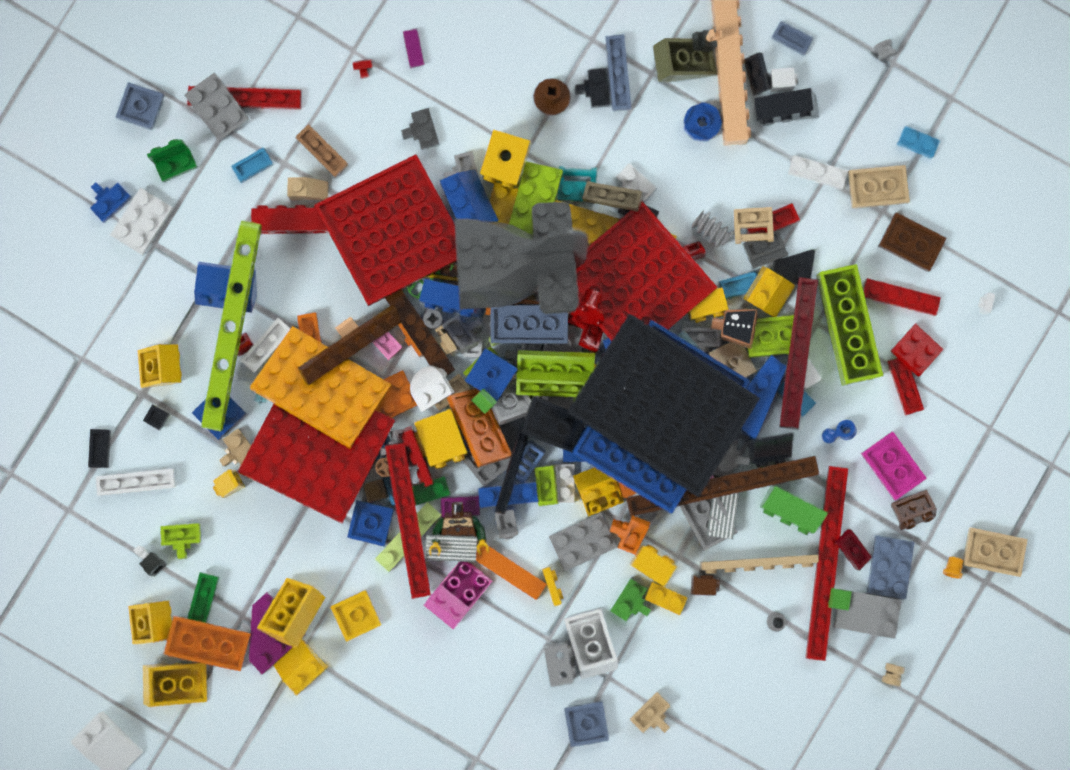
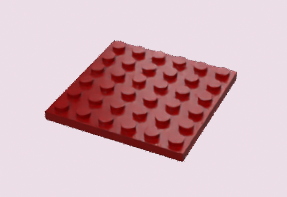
[314,154,457,306]
[576,201,718,341]
[237,403,395,524]

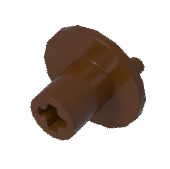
[533,78,571,116]

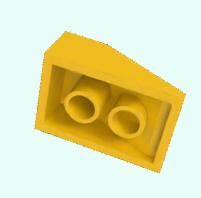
[143,663,207,707]

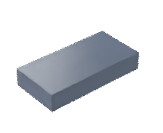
[771,21,814,56]

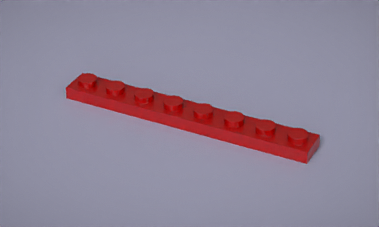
[385,442,431,599]

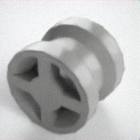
[874,39,897,61]
[423,309,443,330]

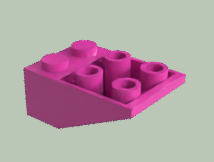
[424,561,493,630]

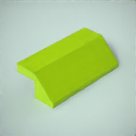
[516,350,595,397]

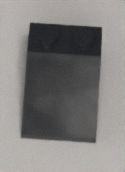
[747,432,794,467]

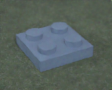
[115,82,165,131]
[564,701,609,747]

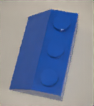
[440,169,498,222]
[194,261,257,313]

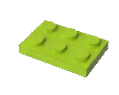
[748,315,794,358]

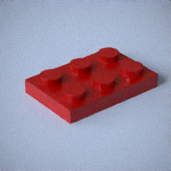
[402,425,433,486]

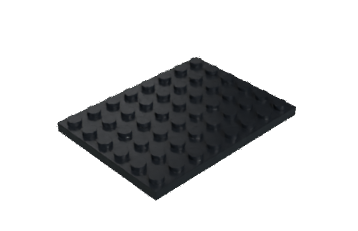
[566,313,760,497]

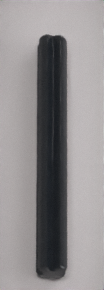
[495,423,528,515]

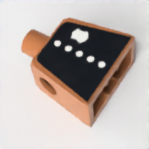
[711,309,758,349]

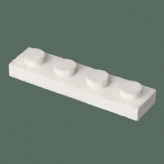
[96,469,176,496]

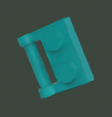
[557,166,597,202]

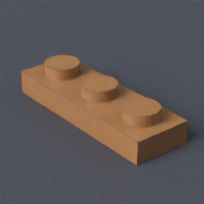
[295,124,349,178]

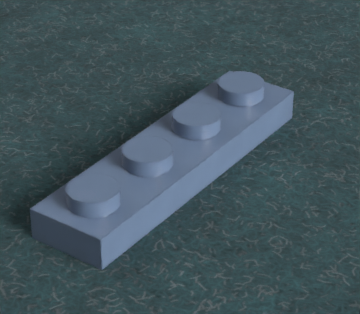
[605,34,631,111]

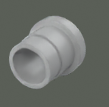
[766,612,786,632]

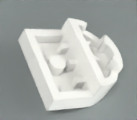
[410,365,455,412]

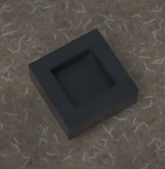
[143,404,170,431]

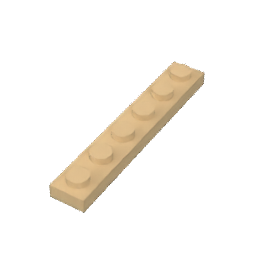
[700,555,819,574]

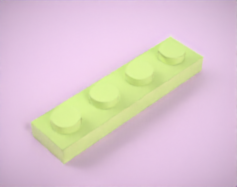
[375,502,441,572]

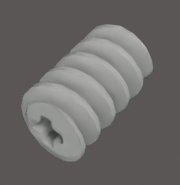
[691,210,735,248]

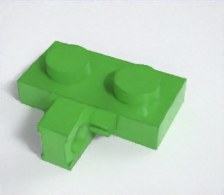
[610,578,651,622]

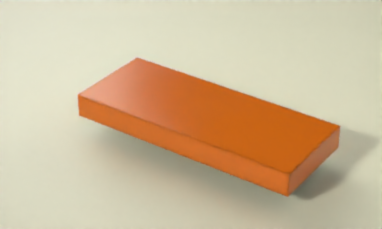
[398,323,423,358]

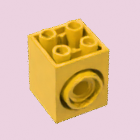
[480,129,532,189]
[414,409,468,470]

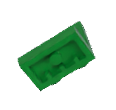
[146,139,198,183]

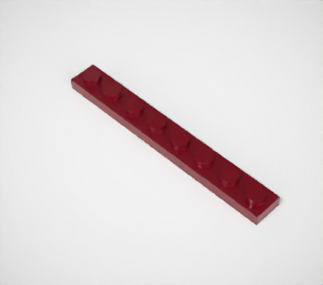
[779,277,818,430]

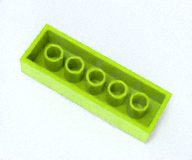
[816,264,883,386]

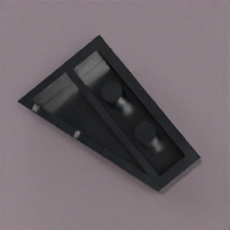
[754,88,819,126]

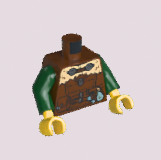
[429,502,490,556]

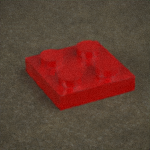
[890,323,944,377]

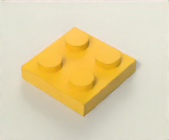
[330,590,382,642]

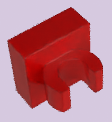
[352,59,373,79]

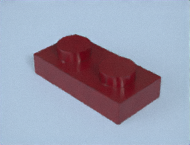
[835,529,872,571]

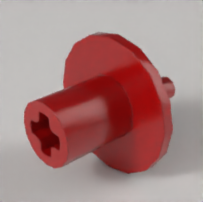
[570,289,605,326]

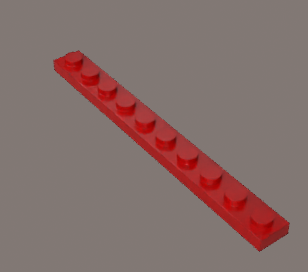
[805,466,848,661]

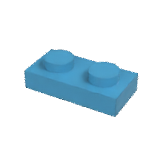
[897,126,940,159]

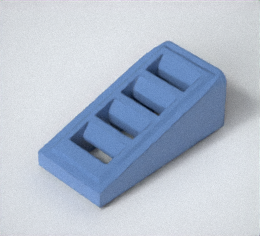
[516,440,546,484]

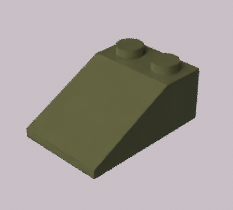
[652,38,717,82]

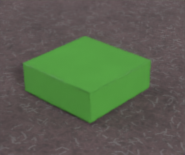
[471,389,497,414]
[828,588,851,611]

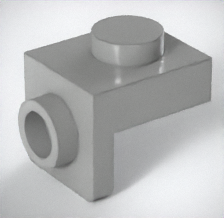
[494,506,518,539]

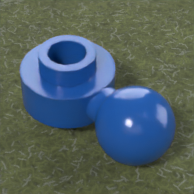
[822,420,857,444]

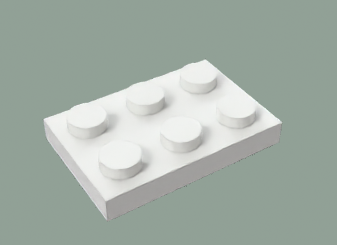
[110,187,174,256]

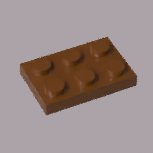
[878,212,947,272]

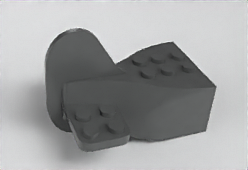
[455,202,588,314]

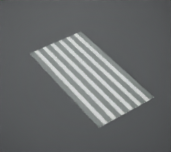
[707,492,740,539]
[425,535,477,562]

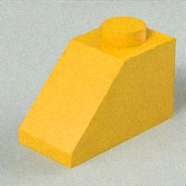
[213,469,245,498]

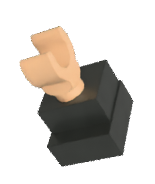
[692,29,723,52]

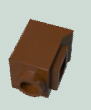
[691,575,720,596]

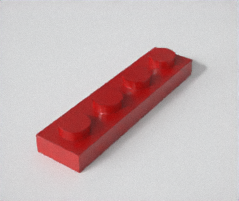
[863,278,941,316]

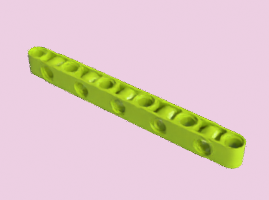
[201,220,262,431]

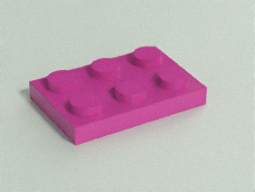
[860,431,927,501]

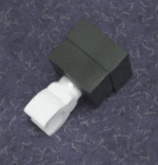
[134,545,167,577]

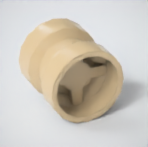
[882,663,905,687]

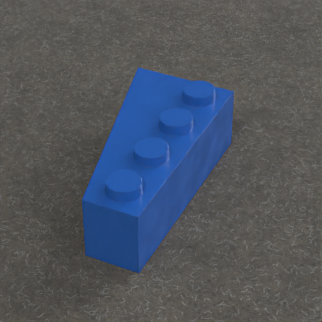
[740,355,787,440]

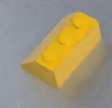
[257,578,326,648]

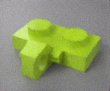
[160,523,201,559]

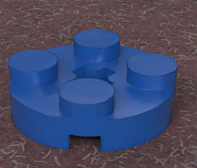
[683,103,722,142]

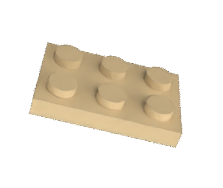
[848,165,910,209]
[963,527,1028,577]

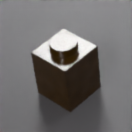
[363,479,388,503]

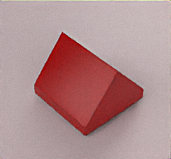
[683,241,706,261]
[238,333,254,357]

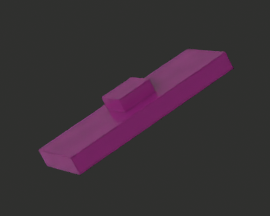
[402,29,425,68]

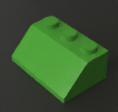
[760,486,828,535]

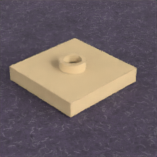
[708,342,757,378]

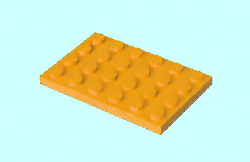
[250,326,391,448]

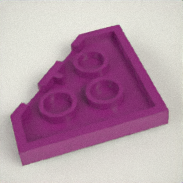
[249,592,306,675]

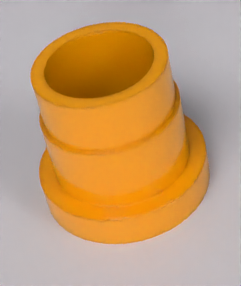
[943,557,963,579]

